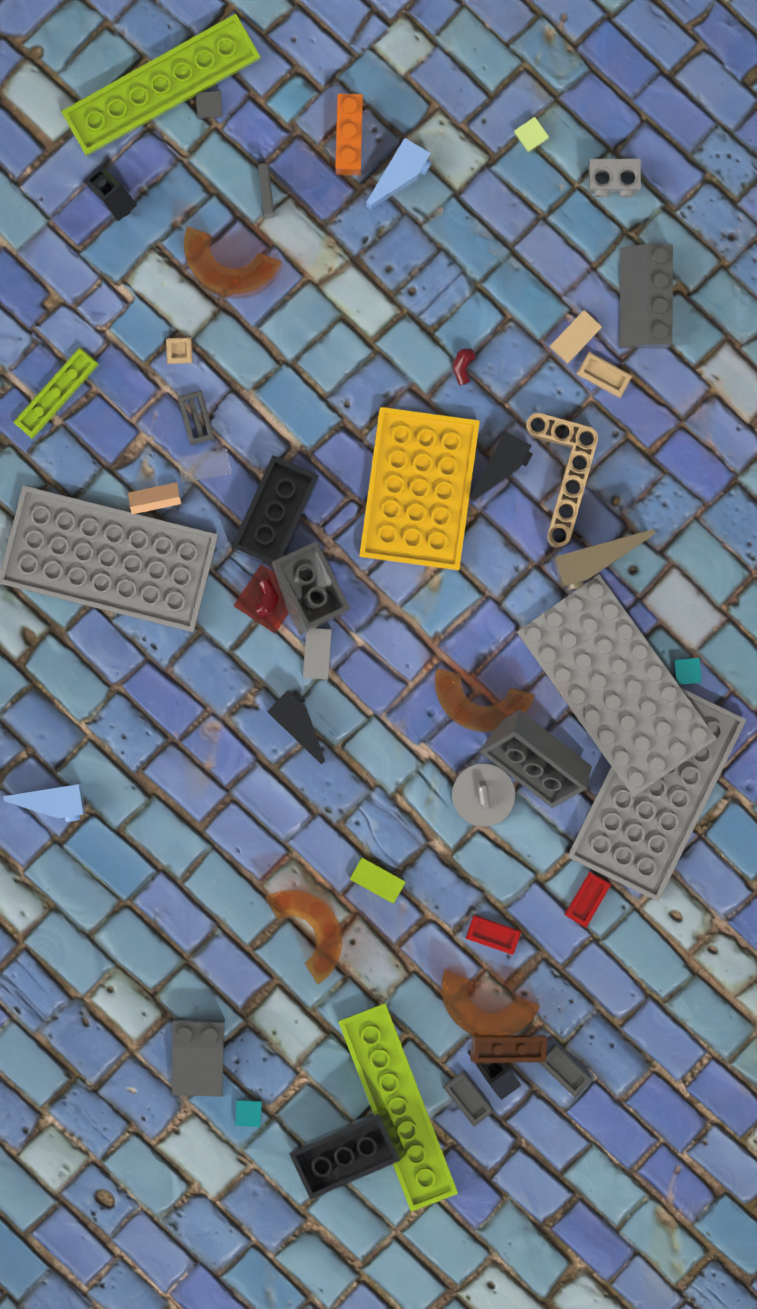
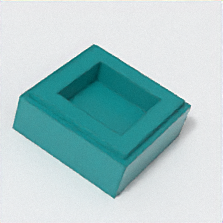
[673,658,702,685]
[235,1099,262,1127]

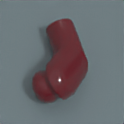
[452,348,475,386]
[256,578,278,617]

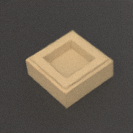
[166,337,193,365]

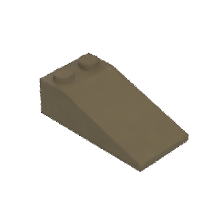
[553,529,655,591]

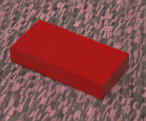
[564,871,611,928]
[465,914,522,955]

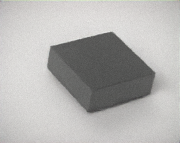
[196,91,223,119]

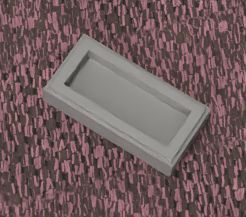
[303,628,332,680]

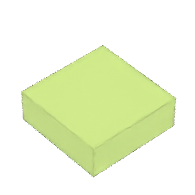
[514,117,549,153]

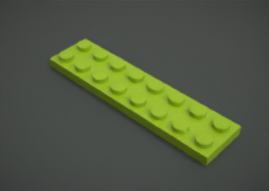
[61,14,261,157]
[338,1002,458,1212]

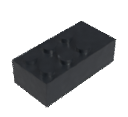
[231,455,319,569]
[289,1108,407,1200]

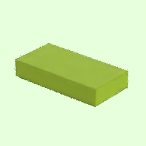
[350,857,406,904]

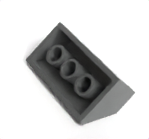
[619,243,673,349]
[480,710,592,808]

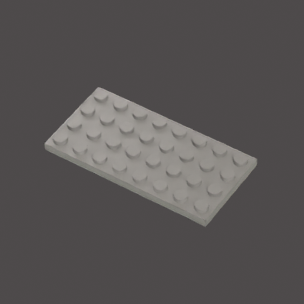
[0,486,219,633]
[517,574,717,798]
[567,687,746,902]

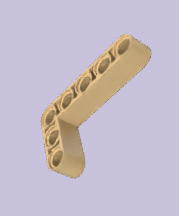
[526,413,598,548]

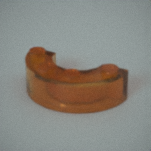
[184,226,283,299]
[434,668,535,732]
[265,889,343,985]
[441,968,540,1035]

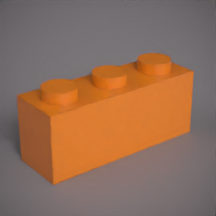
[336,94,363,175]

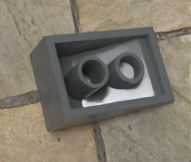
[272,541,351,635]
[172,1019,225,1097]

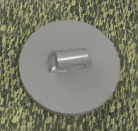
[452,764,515,827]

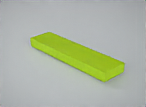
[13,347,99,439]

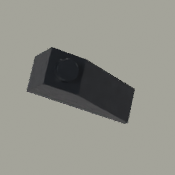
[469,432,533,502]
[267,690,325,765]

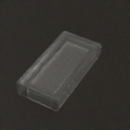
[177,449,232,483]

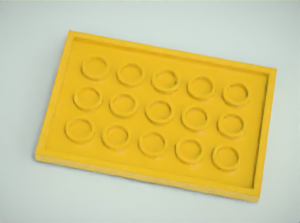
[359,407,480,571]

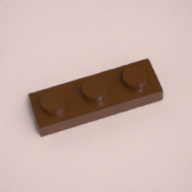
[470,1035,548,1063]

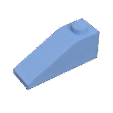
[366,138,432,210]
[3,784,86,822]

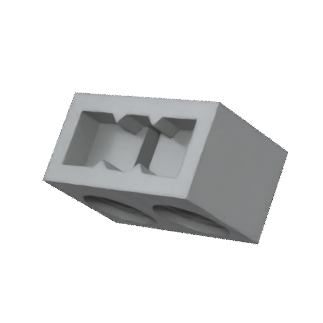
[588,159,641,198]

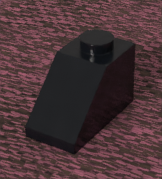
[83,165,137,221]
[467,1050,522,1100]

